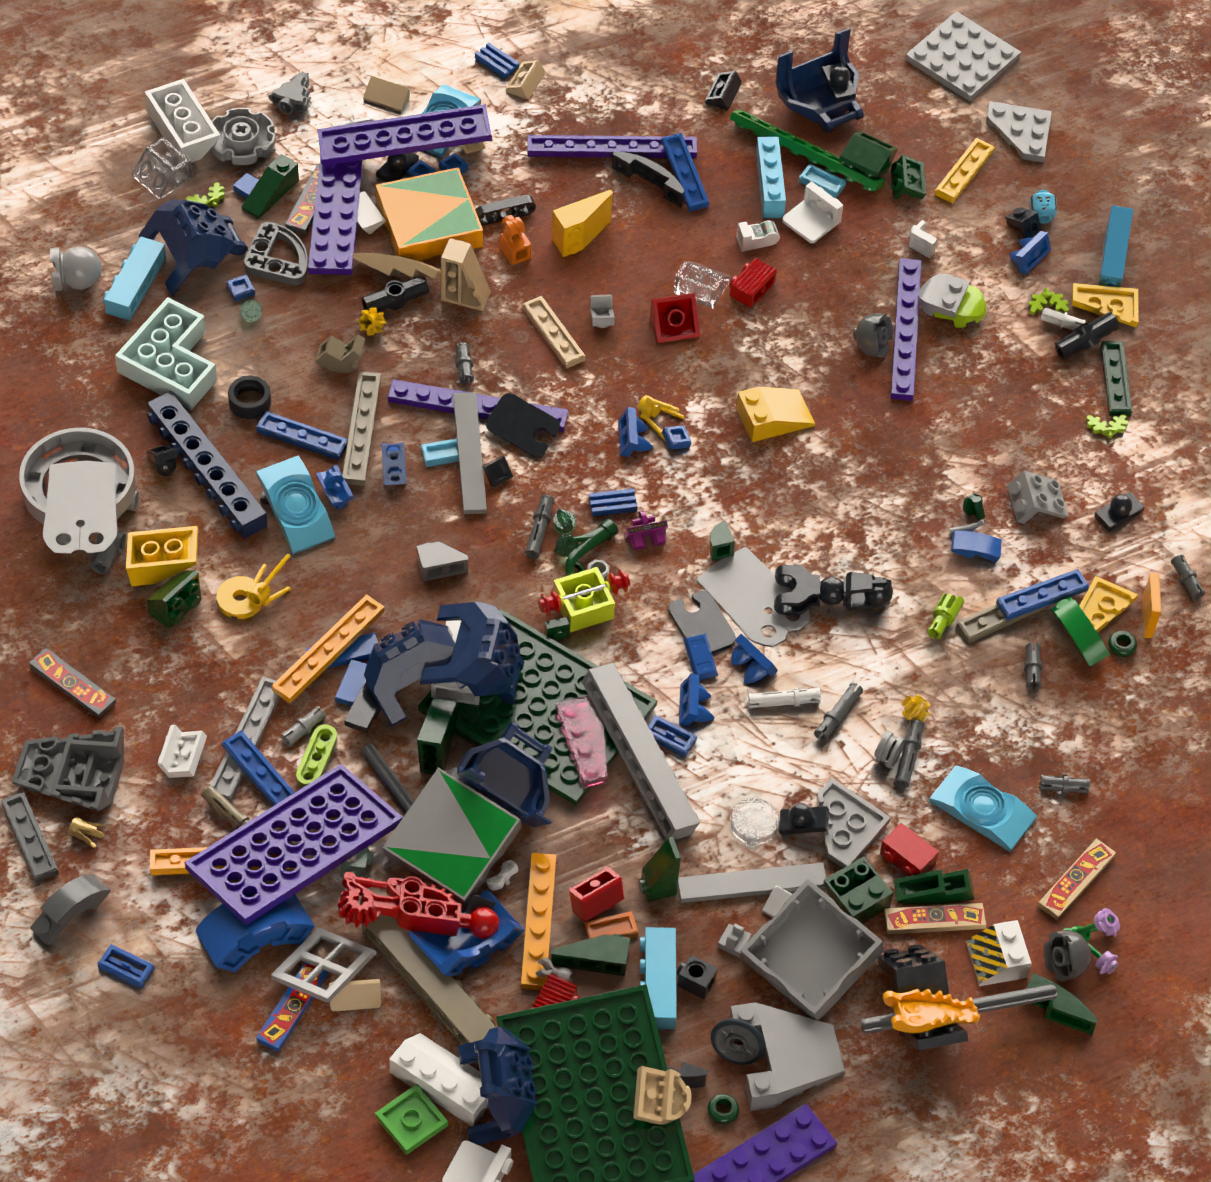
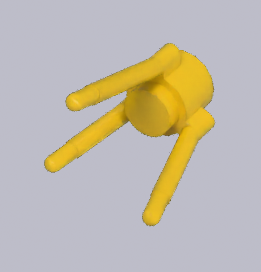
[638,395,684,442]
[246,554,290,607]

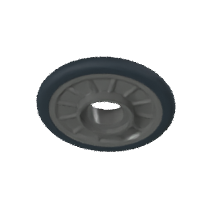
[710,1019,765,1065]

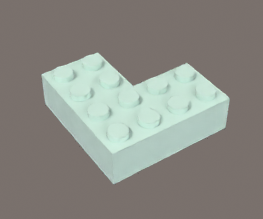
[115,297,217,411]

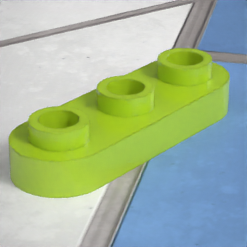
[296,725,337,788]

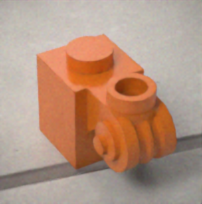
[500,215,531,266]

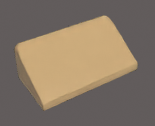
[505,61,545,99]
[363,76,410,112]
[329,979,381,1011]

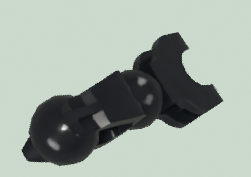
[774,565,894,615]

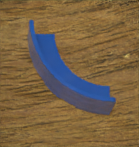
[408,890,525,976]
[196,893,315,973]

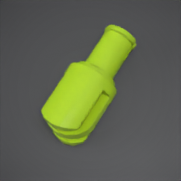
[927,593,964,639]

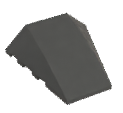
[12,726,124,811]

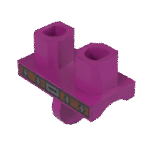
[624,511,668,551]

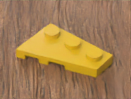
[1072,283,1139,328]
[1080,576,1138,633]

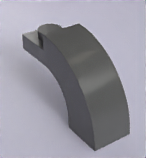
[30,874,111,945]

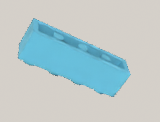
[755,137,786,218]
[103,237,166,321]
[640,927,676,1030]

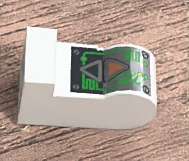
[736,221,780,252]

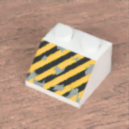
[966,920,1032,986]

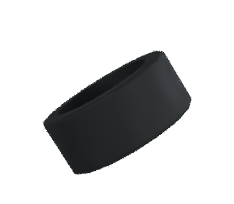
[228,375,271,419]

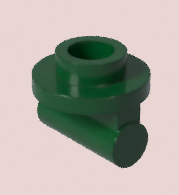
[963,493,985,520]

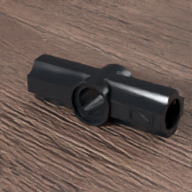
[361,276,429,312]
[1054,312,1119,360]

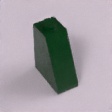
[417,698,458,775]

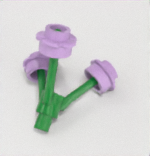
[1063,908,1120,974]

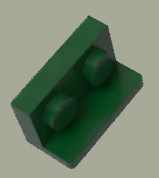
[890,155,926,200]

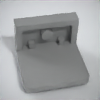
[1007,470,1068,524]

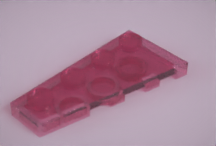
[555,696,607,787]

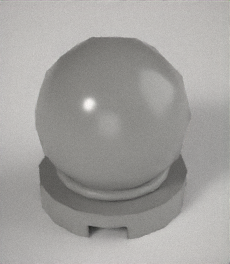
[50,246,102,292]

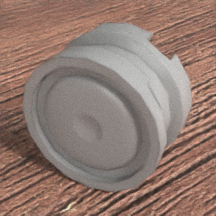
[873,730,905,769]

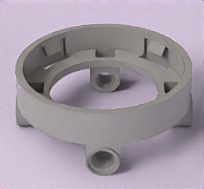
[19,428,139,545]

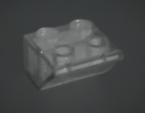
[132,137,193,199]
[674,261,732,308]

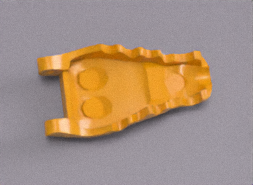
[883,989,980,1033]

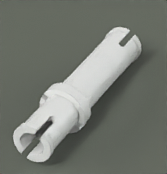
[748,688,821,709]

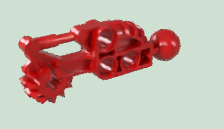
[337,872,500,939]

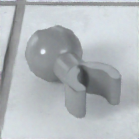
[535,957,574,983]

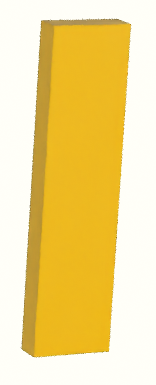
[934,138,995,204]

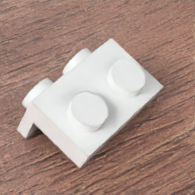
[158,725,207,778]

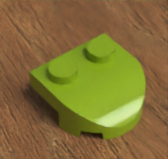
[934,285,987,328]

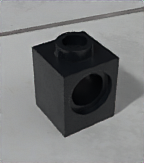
[676,955,718,999]

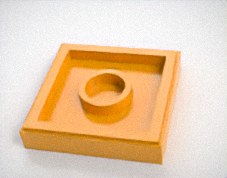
[1142,573,1161,638]

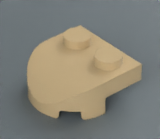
[633,1066,691,1124]

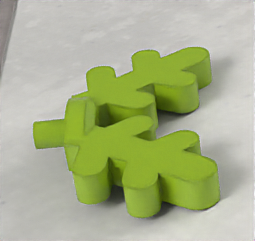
[186,182,225,208]
[1028,288,1069,315]
[1086,414,1128,438]

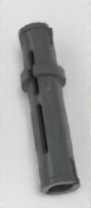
[525,495,555,559]
[814,682,863,742]
[894,719,925,788]

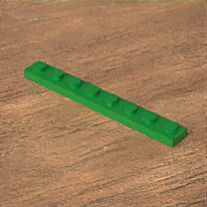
[730,110,886,191]

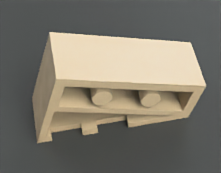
[441,238,491,311]

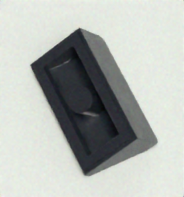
[704,71,742,110]

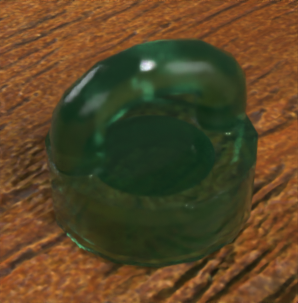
[240,299,262,322]
[553,509,576,534]
[554,534,579,557]

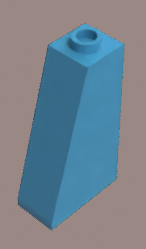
[1098,205,1133,287]

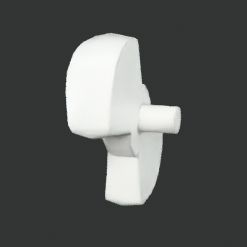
[486,860,519,891]

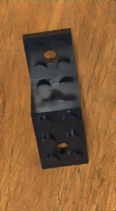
[877,945,968,1050]

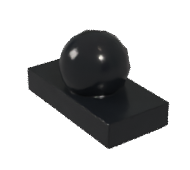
[821,63,856,103]
[376,153,419,183]
[146,444,178,476]
[1094,492,1145,532]
[778,803,830,835]

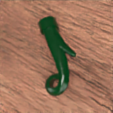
[565,519,619,576]

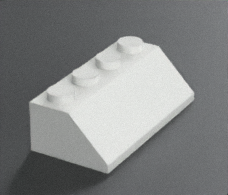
[145,79,220,166]
[389,1033,488,1126]

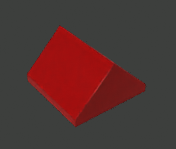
[650,293,700,343]

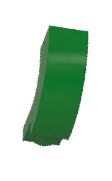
[1050,597,1110,667]

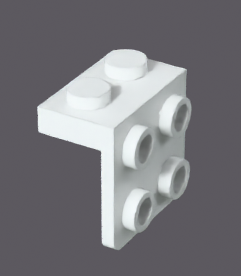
[782,181,843,243]
[442,1141,513,1182]

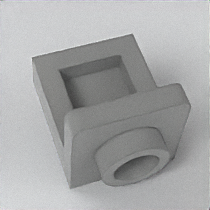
[590,295,615,328]

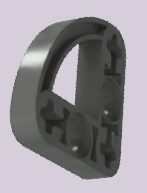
[244,222,308,286]

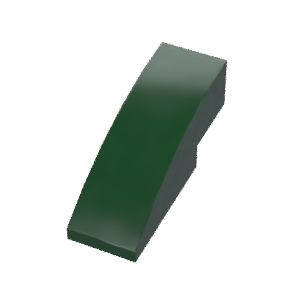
[894,869,975,905]
[1027,973,1098,1035]

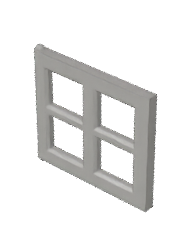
[271,927,377,1003]

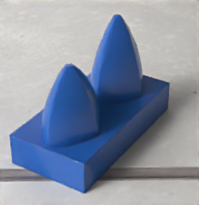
[1009,231,1051,274]
[618,407,653,457]
[731,633,778,684]
[679,673,715,727]

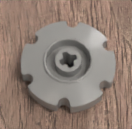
[210,108,276,165]

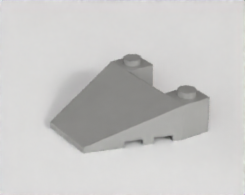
[729,1002,845,1111]

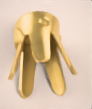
[67,817,104,848]

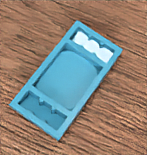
[420,84,481,157]
[256,455,335,554]
[929,766,1037,852]

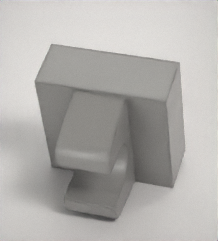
[717,924,751,958]

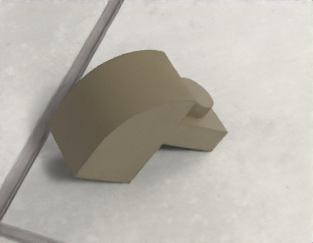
[315,334,365,373]

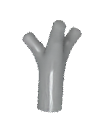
[949,519,984,537]

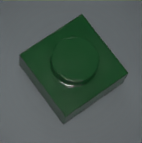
[544,617,570,641]

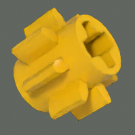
[357,308,386,336]
[901,694,931,722]

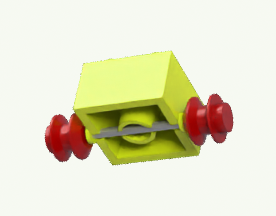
[538,567,631,632]

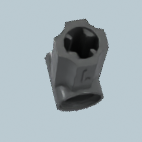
[90,531,126,574]

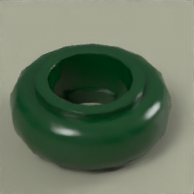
[1108,631,1137,657]
[707,1094,739,1124]

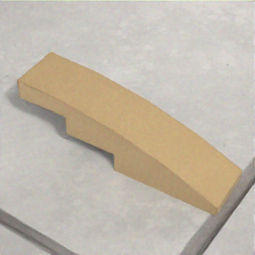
[352,253,441,279]

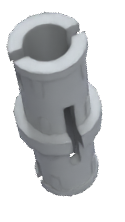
[281,706,326,747]

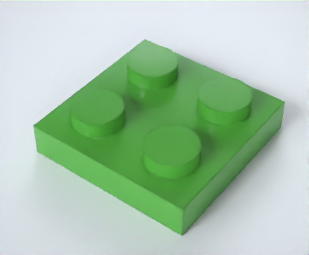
[375,1084,448,1155]

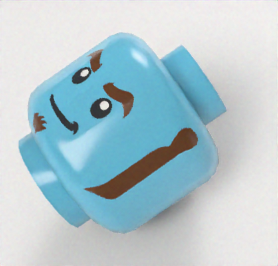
[1029,190,1057,224]

